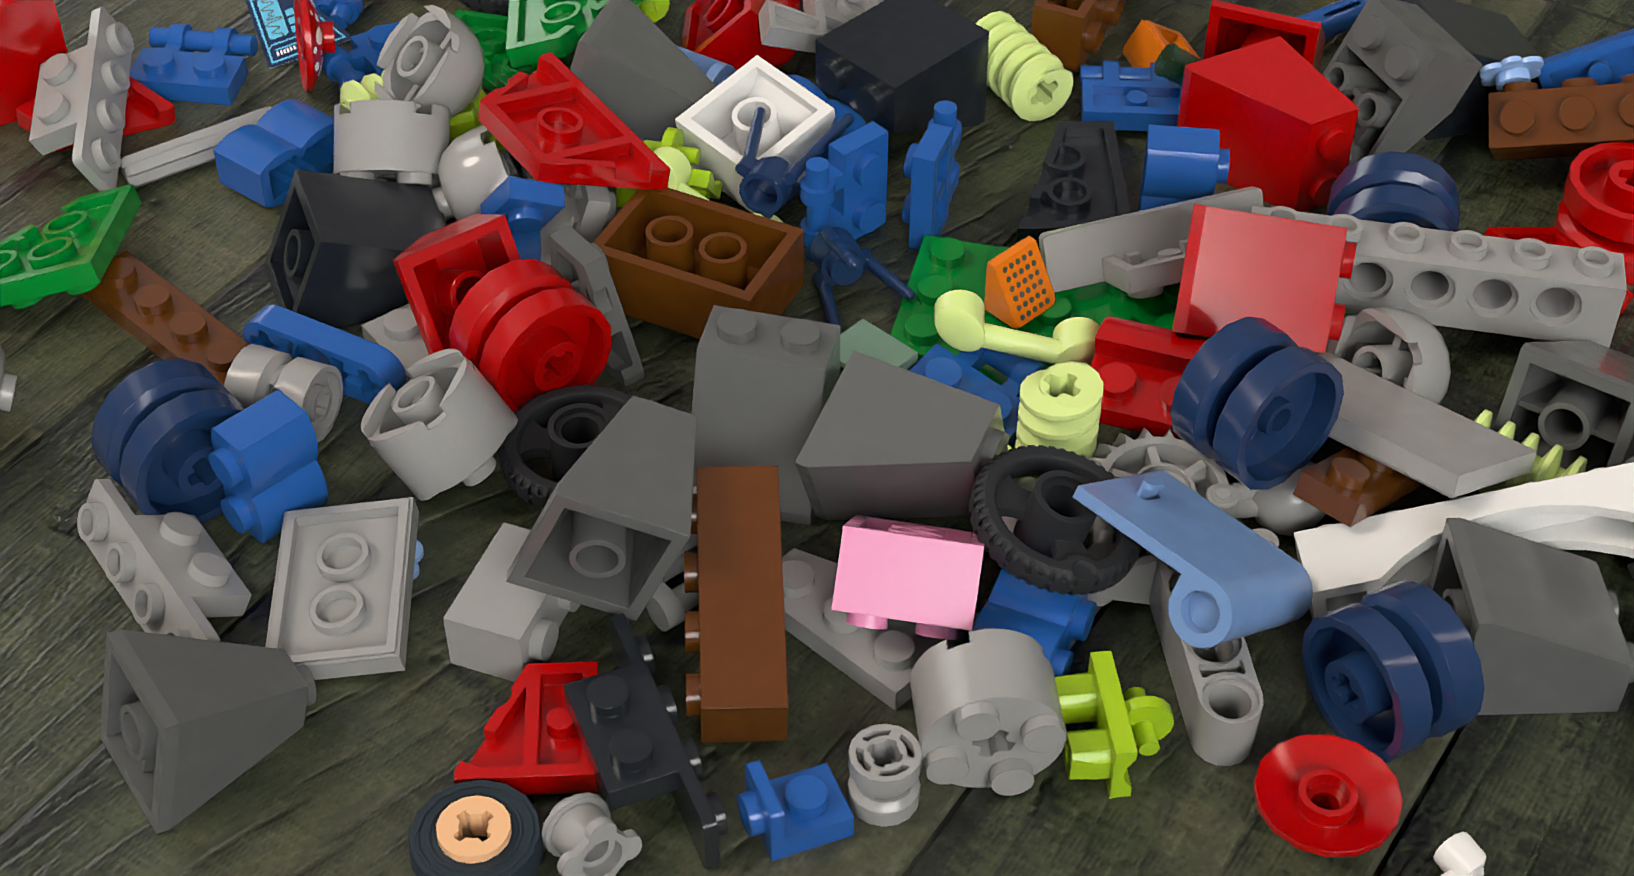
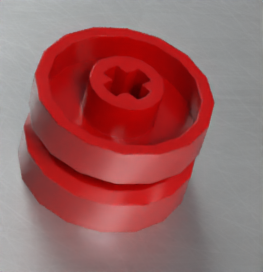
[1553,142,1634,285]
[449,259,612,412]

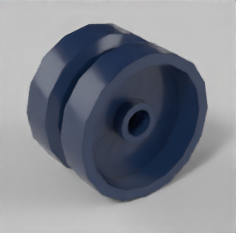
[1327,151,1460,272]
[1170,317,1344,490]
[91,358,245,524]
[1302,579,1485,762]

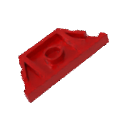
[478,52,671,190]

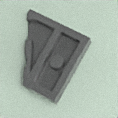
[548,225,645,388]

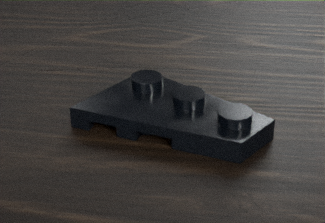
[1017,121,1131,246]

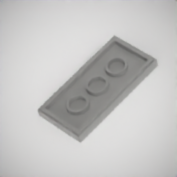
[1318,352,1537,498]

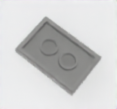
[265,497,419,680]

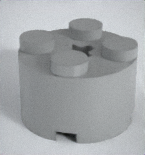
[334,100,450,192]
[361,349,518,501]
[910,628,1067,796]

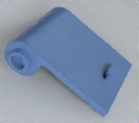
[1073,470,1313,648]

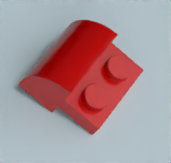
[1090,316,1209,440]

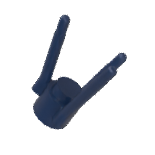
[735,107,854,219]
[810,226,915,334]

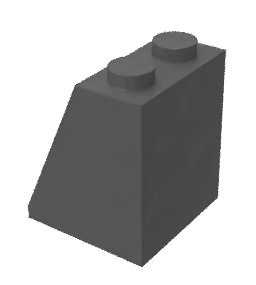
[691,305,840,526]
[795,350,1009,521]
[506,395,696,621]
[1428,518,1634,715]

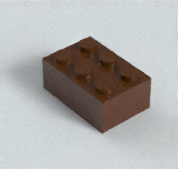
[594,187,804,339]

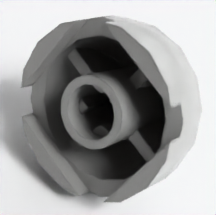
[375,5,485,118]
[432,124,520,221]
[1327,307,1451,405]

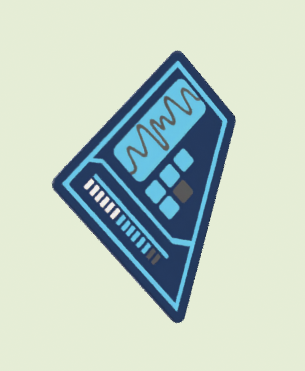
[245,0,351,68]

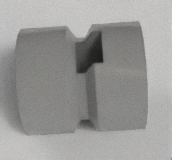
[224,344,343,442]

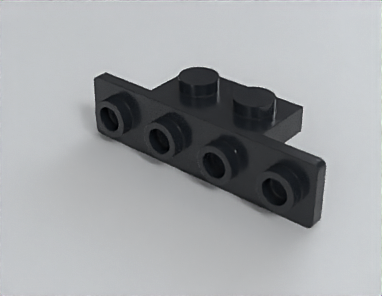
[563,613,728,869]

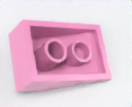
[831,515,984,640]

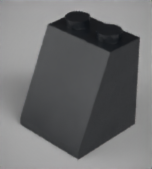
[816,0,989,134]
[1399,0,1542,141]
[264,170,446,329]

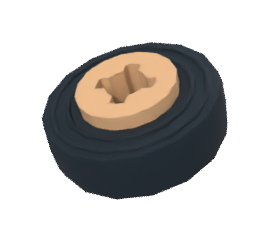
[408,780,544,876]

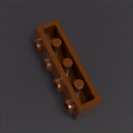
[1031,0,1127,72]
[1489,74,1634,161]
[684,465,788,743]

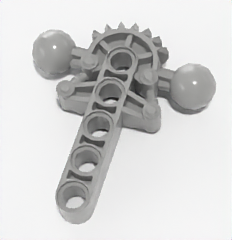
[1001,428,1326,766]

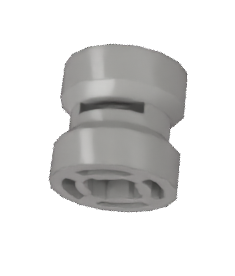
[848,724,922,827]

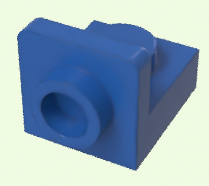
[480,176,565,261]
[737,760,854,862]

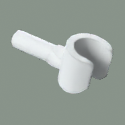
[1433,832,1486,876]

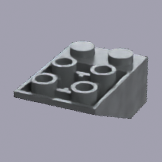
[1322,0,1483,167]

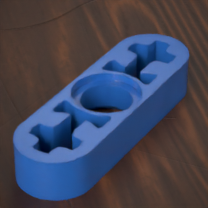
[243,304,406,404]

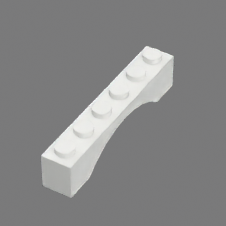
[1294,462,1634,620]

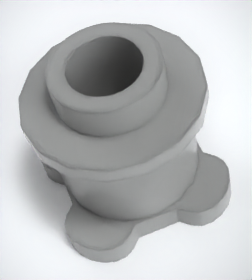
[541,792,642,876]

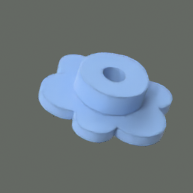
[1479,56,1544,92]

